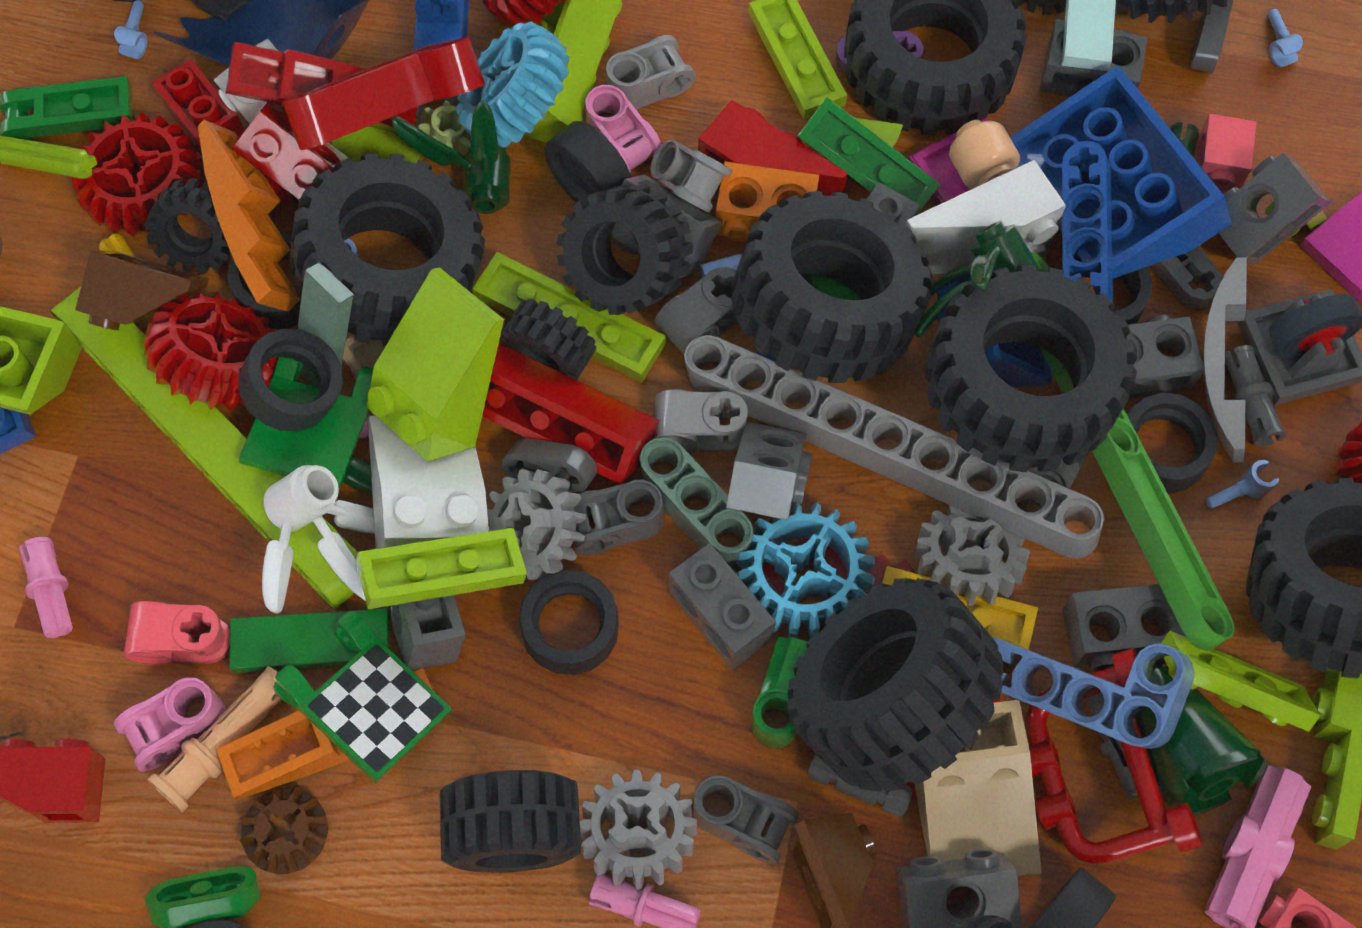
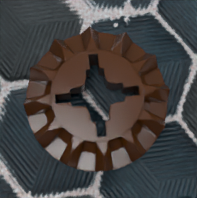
[240,787,328,874]

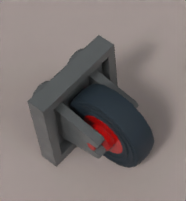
[1236,289,1362,406]

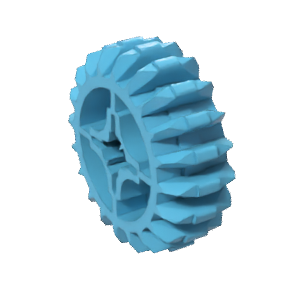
[456,21,570,148]
[736,502,875,638]

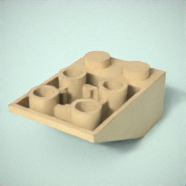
[914,700,1041,877]

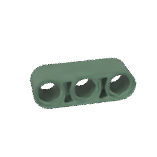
[640,437,753,570]

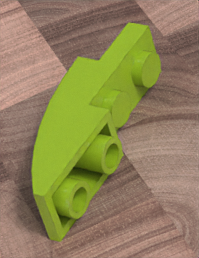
[1312,668,1362,850]

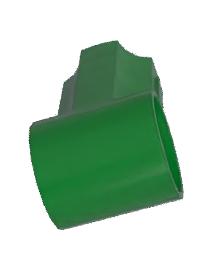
[751,637,807,749]

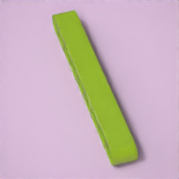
[50,287,358,610]

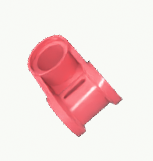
[123,601,230,664]

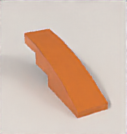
[198,120,301,312]
[216,668,447,800]

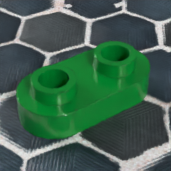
[145,866,261,928]

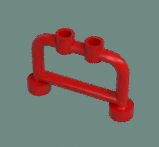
[1025,648,1203,864]

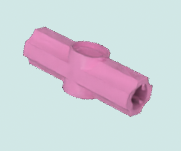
[1204,765,1311,928]

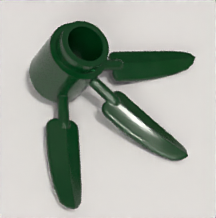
[392,100,511,214]
[915,220,1038,338]

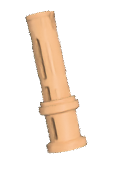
[147,666,282,813]

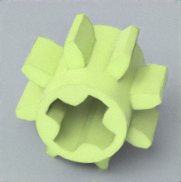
[418,101,471,156]

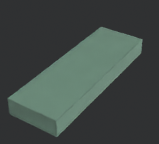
[297,263,353,388]

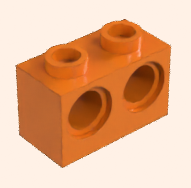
[716,161,819,242]

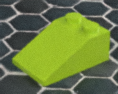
[366,267,504,462]

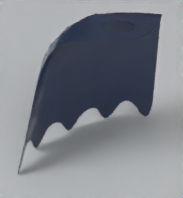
[153,0,369,66]

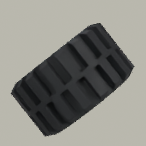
[557,184,693,315]
[439,770,581,873]

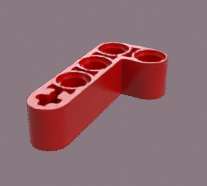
[282,37,485,150]

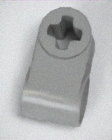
[606,35,697,110]
[650,139,733,213]
[653,389,748,452]

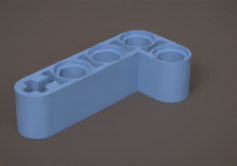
[993,637,1195,749]

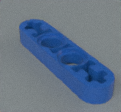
[1062,141,1113,302]

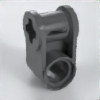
[654,267,740,355]
[574,479,665,556]
[692,775,799,865]

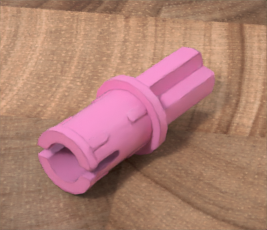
[19,537,73,639]
[589,872,700,928]

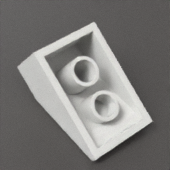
[906,160,1066,274]
[368,416,489,549]

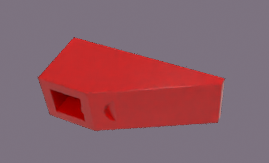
[698,100,848,196]
[0,738,106,823]

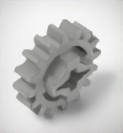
[487,469,586,581]
[914,505,1030,606]
[580,770,697,890]

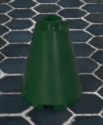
[1135,663,1268,816]

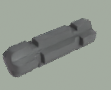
[808,754,912,817]

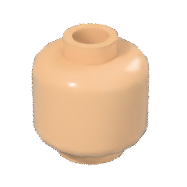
[949,120,1020,189]

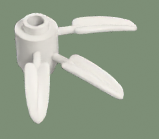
[262,465,375,614]

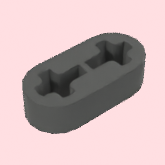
[1189,0,1233,74]
[1150,246,1223,310]
[502,438,597,494]

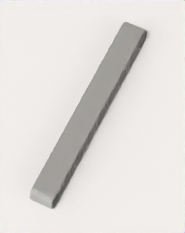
[684,335,1104,558]

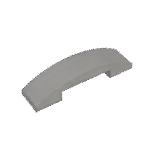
[1204,257,1247,463]

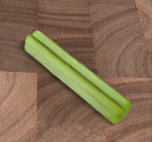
[0,136,97,179]

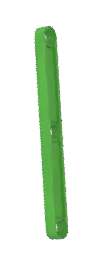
[1031,252,1235,651]

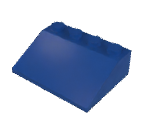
[1010,65,1232,279]

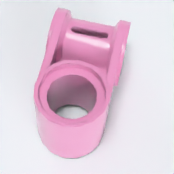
[586,85,662,174]
[114,678,226,772]

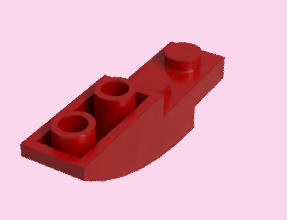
[225,42,418,132]
[151,59,295,211]

